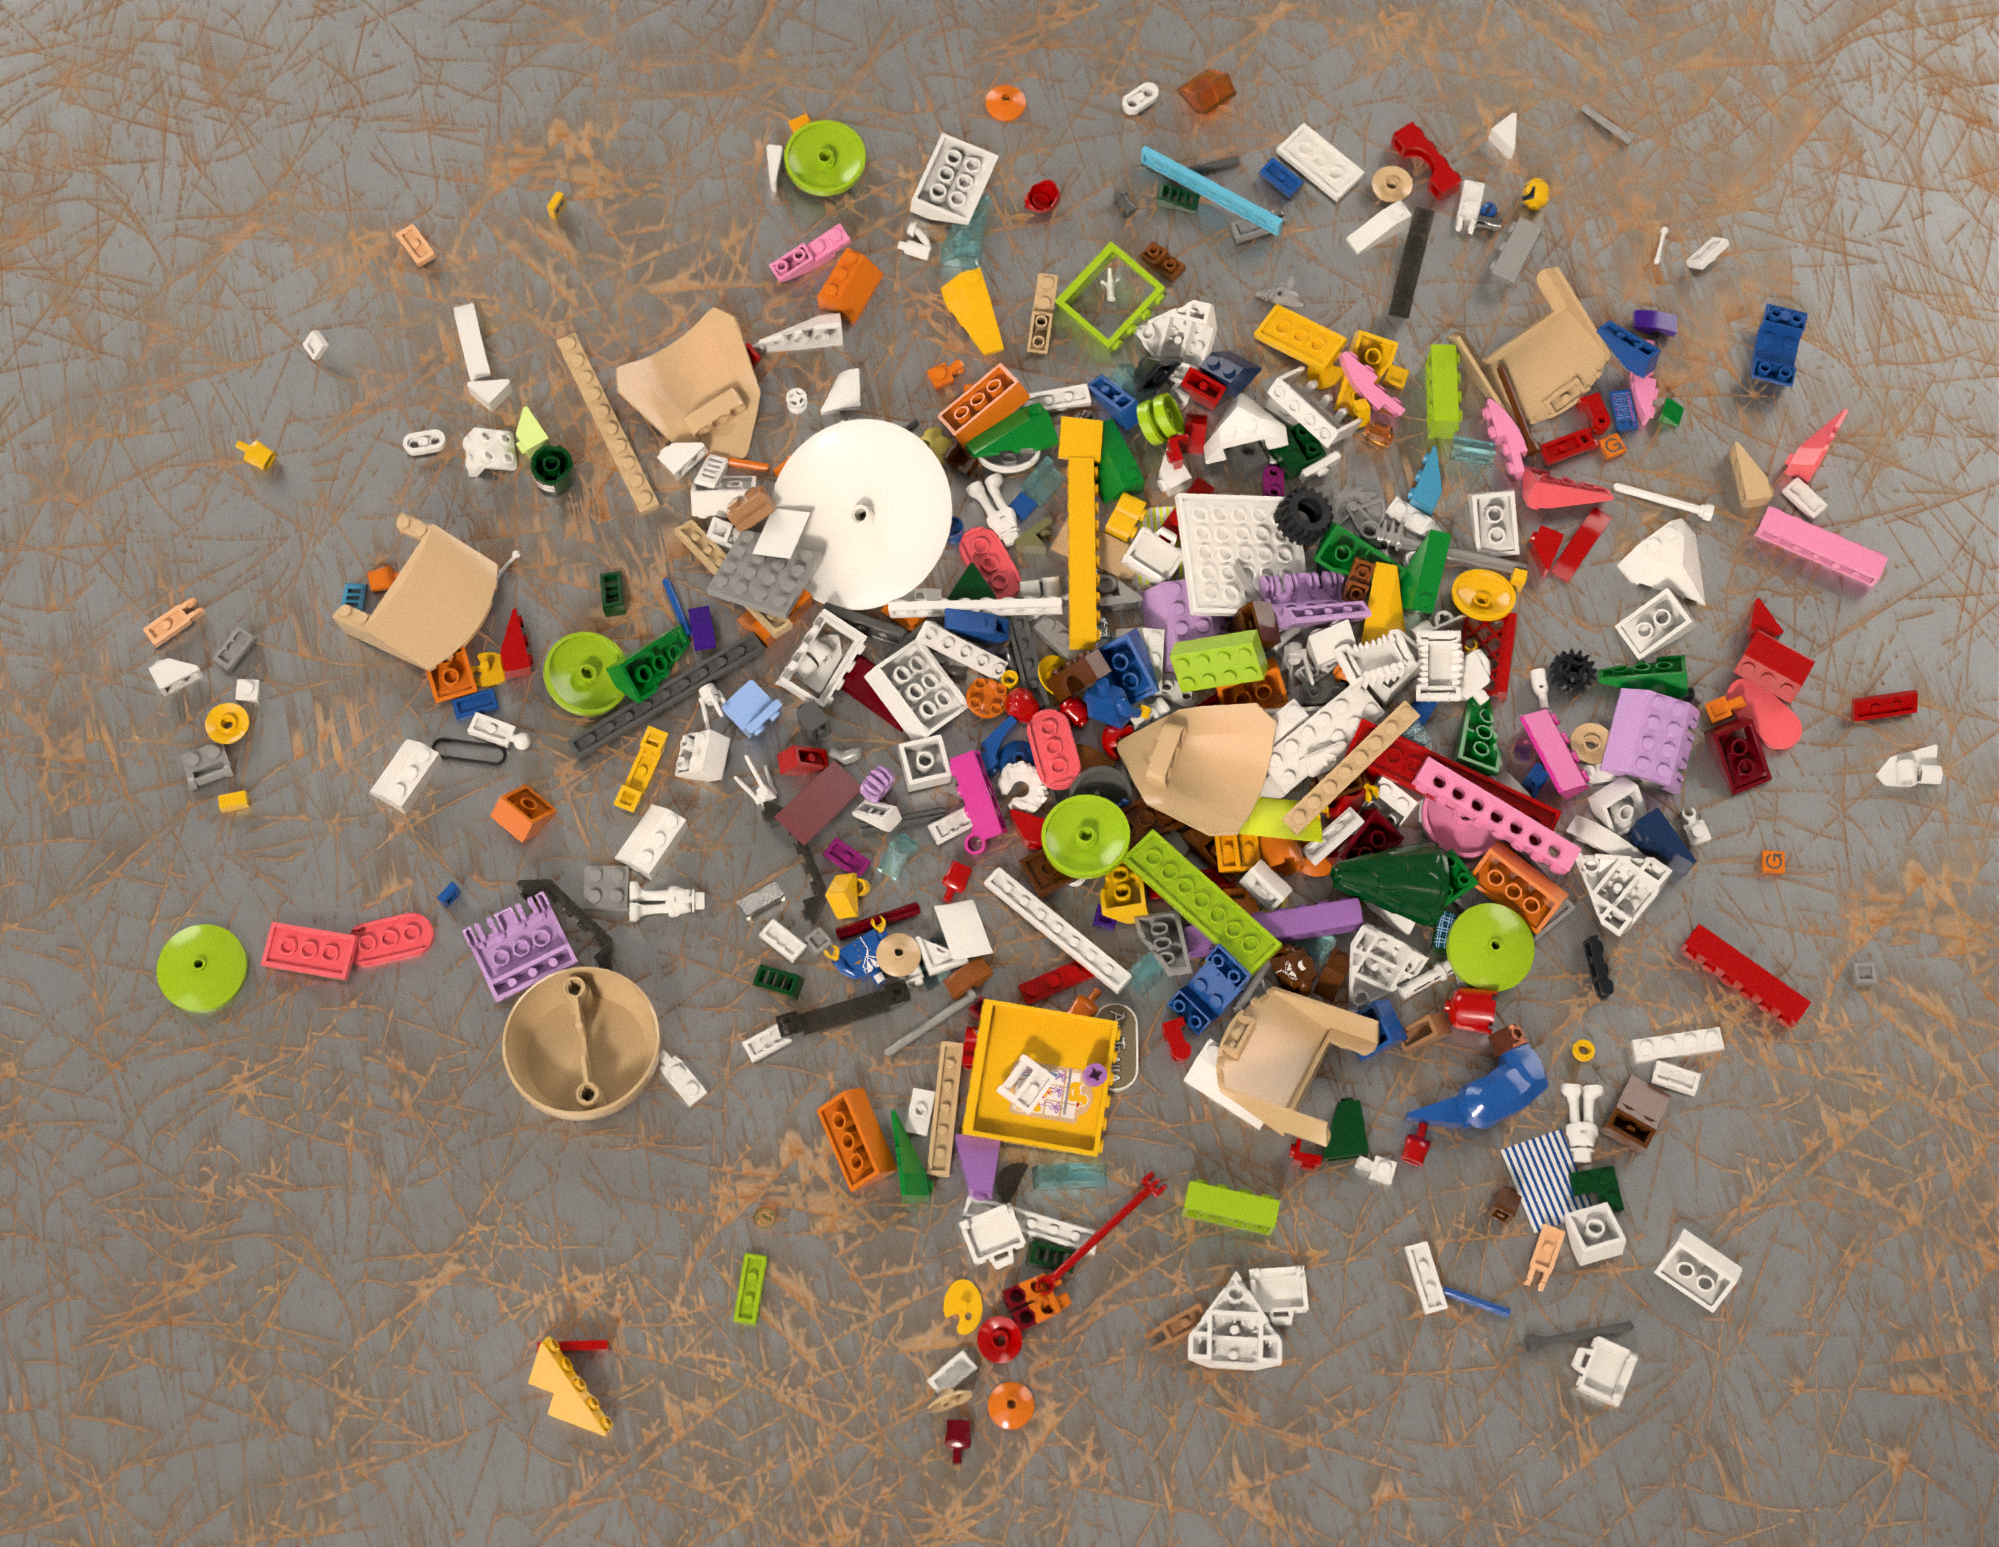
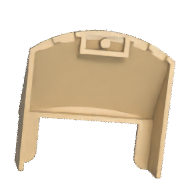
[1446,266,1611,426]
[332,513,499,672]
[1216,986,1379,1147]

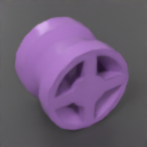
[1082,1063,1107,1087]

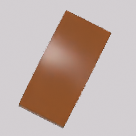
[1140,241,1186,283]
[1341,557,1376,602]
[942,956,994,1000]

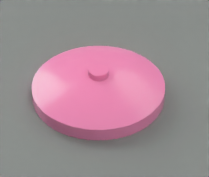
[1421,797,1502,859]

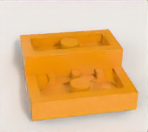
[1214,834,1261,873]

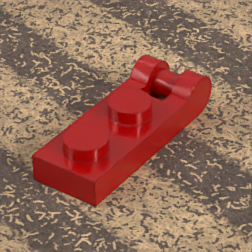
[1540,427,1600,466]

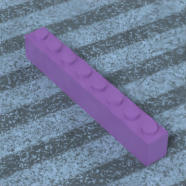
[1182,896,1364,959]

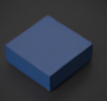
[1008,492,1038,522]
[437,882,461,908]

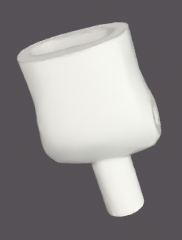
[1530,668,1549,710]

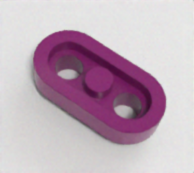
[1262,464,1285,497]

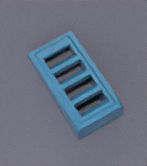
[340,583,368,612]

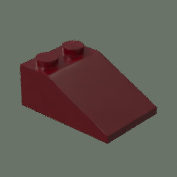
[1703,716,1772,795]

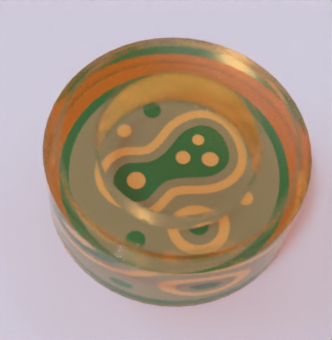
[753,1206,777,1230]

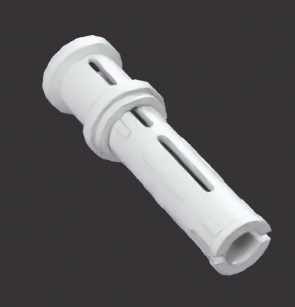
[1397,959,1454,1000]

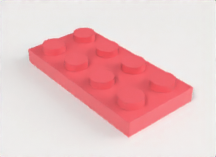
[261,922,358,981]

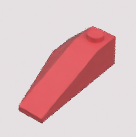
[1784,409,1848,485]
[1522,466,1614,509]

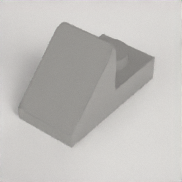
[1098,580,1143,614]

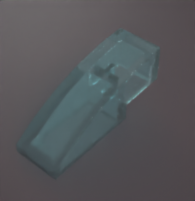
[1032,1163,1107,1190]

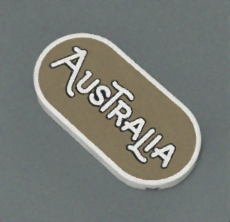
[1094,1003,1139,1092]

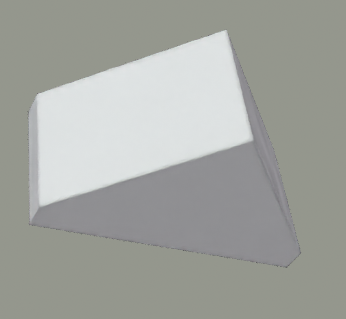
[1489,113,1517,159]
[467,379,513,412]

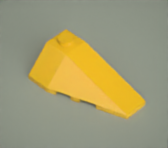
[941,268,1004,356]
[1334,330,1399,416]
[1360,562,1406,646]
[1100,862,1149,924]

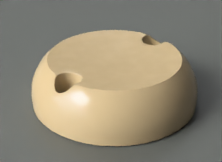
[502,967,661,1121]

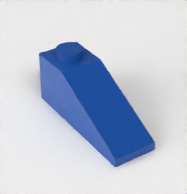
[1597,320,1661,379]
[1087,374,1138,430]
[1404,1096,1473,1129]

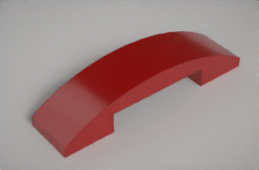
[1550,507,1613,583]

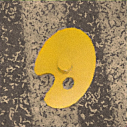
[1307,352,1343,391]
[470,652,506,687]
[944,1279,982,1335]

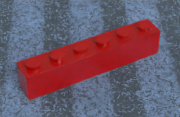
[1680,923,1811,1028]

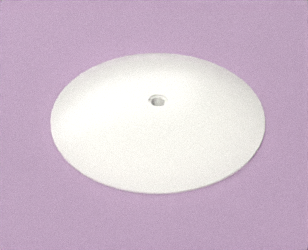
[771,419,953,610]

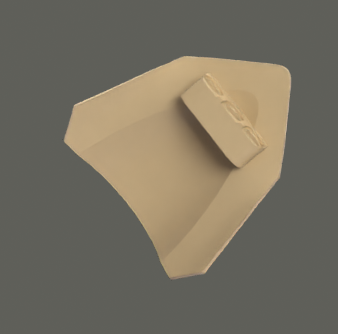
[616,307,761,459]
[1117,702,1277,836]

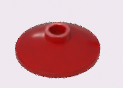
[977,1316,1023,1363]

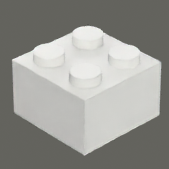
[898,734,952,792]

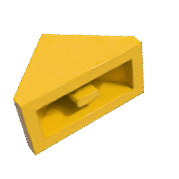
[825,873,859,919]

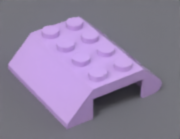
[1259,571,1372,630]
[1139,579,1229,672]
[1600,688,1700,794]
[462,891,578,1003]

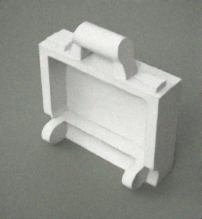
[1120,526,1183,585]
[959,1202,1026,1270]
[1248,1265,1309,1326]
[1571,1336,1639,1408]

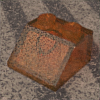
[1177,69,1237,116]

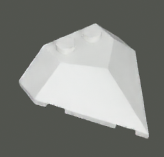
[1134,300,1217,384]
[1204,392,1289,464]
[1617,518,1705,606]
[1575,853,1673,937]
[1348,924,1429,1013]
[1188,1271,1282,1370]

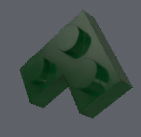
[1568,1166,1625,1213]

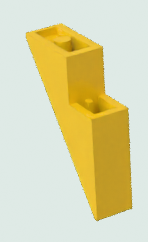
[528,1336,613,1436]

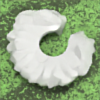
[996,761,1049,814]

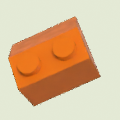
[490,784,558,843]

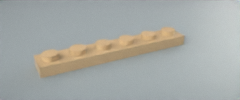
[927,1041,964,1178]

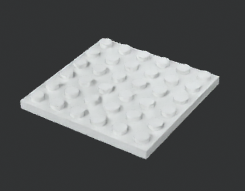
[1175,493,1307,616]

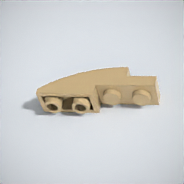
[1027,273,1059,355]

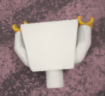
[1461,641,1491,705]

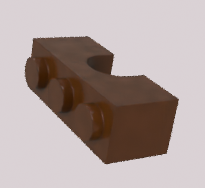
[1046,649,1111,702]

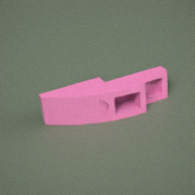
[769,223,852,282]
[1630,339,1659,425]
[1338,351,1406,417]
[1482,398,1528,481]

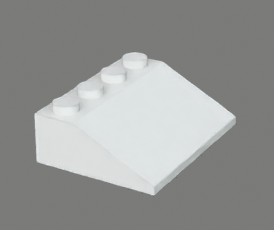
[910,133,999,225]
[864,640,968,741]

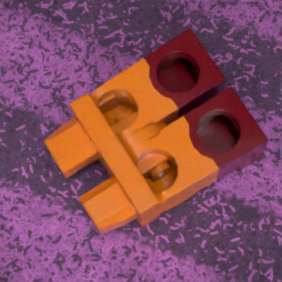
[1001,1273,1071,1334]

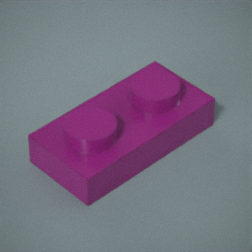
[823,837,872,879]

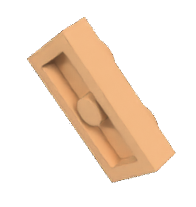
[396,224,436,268]

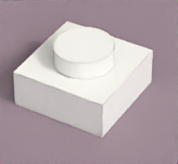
[303,330,329,360]
[235,679,261,703]

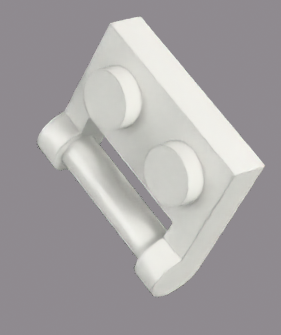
[996,1054,1056,1115]

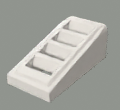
[767,144,784,192]
[694,454,729,489]
[852,799,902,832]

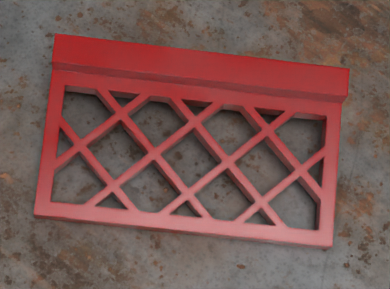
[1461,612,1517,701]

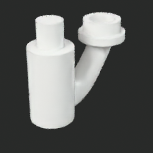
[898,222,932,261]

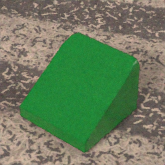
[1658,397,1684,427]

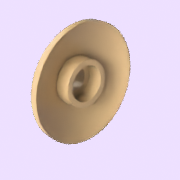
[1372,166,1413,203]
[1570,723,1609,765]
[876,933,921,977]
[928,1387,973,1413]

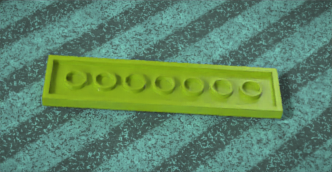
[1122,829,1282,977]

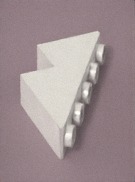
[915,621,1008,681]

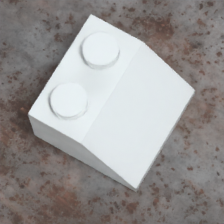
[1588,776,1648,837]
[1564,1202,1626,1266]

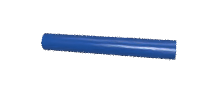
[662,578,692,637]
[1443,1286,1511,1318]

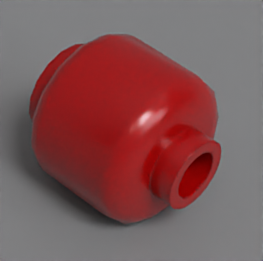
[1058,695,1089,728]

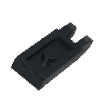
[1583,935,1614,1000]

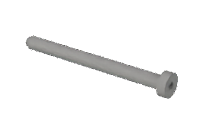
[884,988,978,1057]

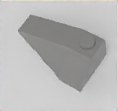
[1134,910,1192,977]

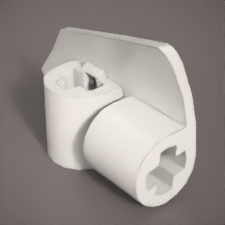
[1019,575,1068,621]
[1410,611,1468,643]
[794,634,842,694]
[1876,744,1942,787]

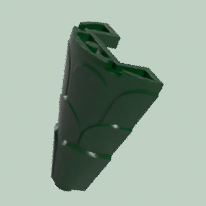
[1330,841,1449,927]

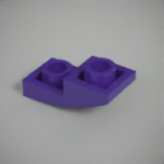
[1633,310,1677,337]
[688,605,716,651]

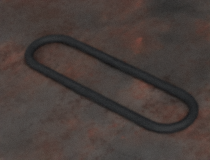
[432,738,506,766]

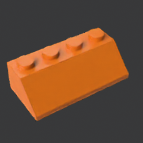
[936,363,1031,451]
[1472,840,1569,935]
[816,1087,898,1192]

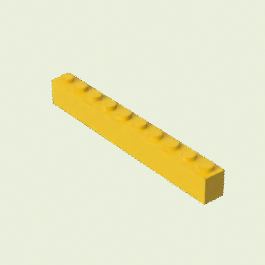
[1067,457,1101,650]

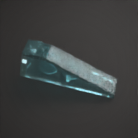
[939,196,990,270]

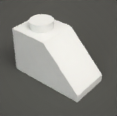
[657,443,709,481]
[1157,448,1192,497]
[148,658,204,697]

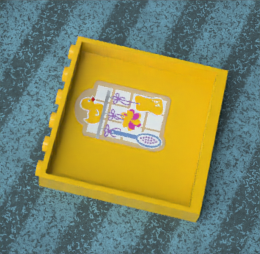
[961,999,1121,1158]

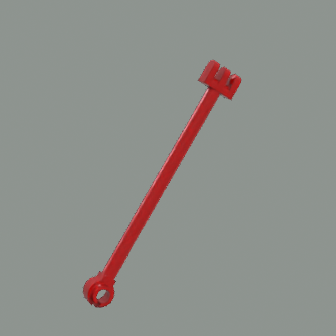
[1035,1171,1168,1296]

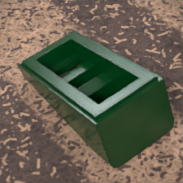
[1156,182,1200,214]
[600,571,626,617]
[752,964,804,1000]
[1025,1240,1075,1274]

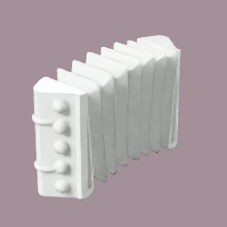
[1416,629,1465,702]
[1333,630,1418,692]

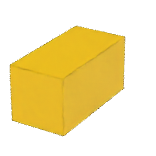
[1353,398,1371,428]
[1509,568,1528,593]
[218,790,250,813]

